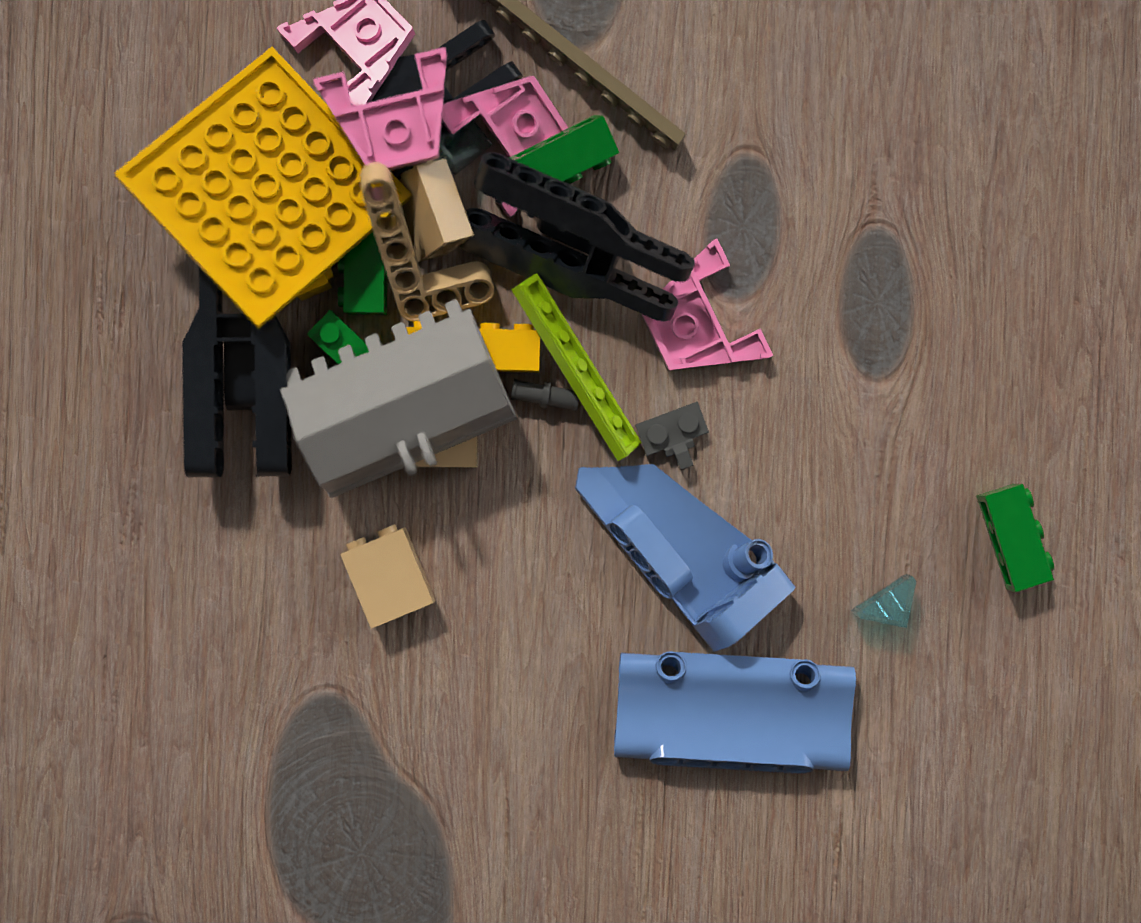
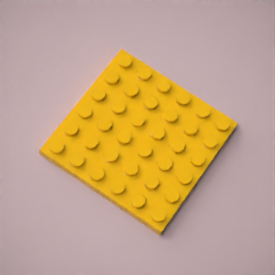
[114,47,412,329]

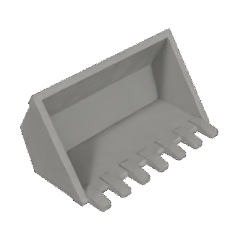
[280,300,517,498]

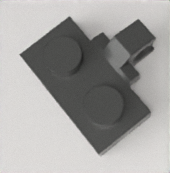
[635,401,709,470]

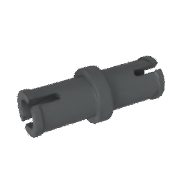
[511,379,579,411]

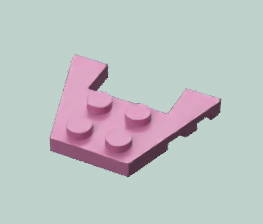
[277,0,415,107]
[313,47,447,170]
[442,76,568,217]
[642,239,773,371]

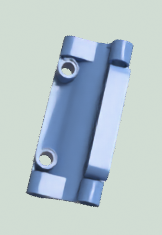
[614,651,856,773]

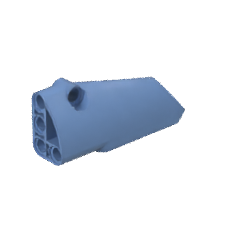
[575,464,796,652]

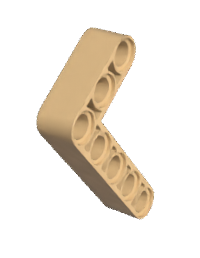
[360,162,494,322]

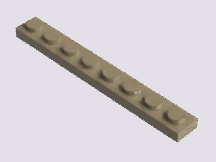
[478,0,686,151]

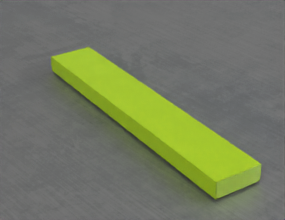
[511,273,642,461]

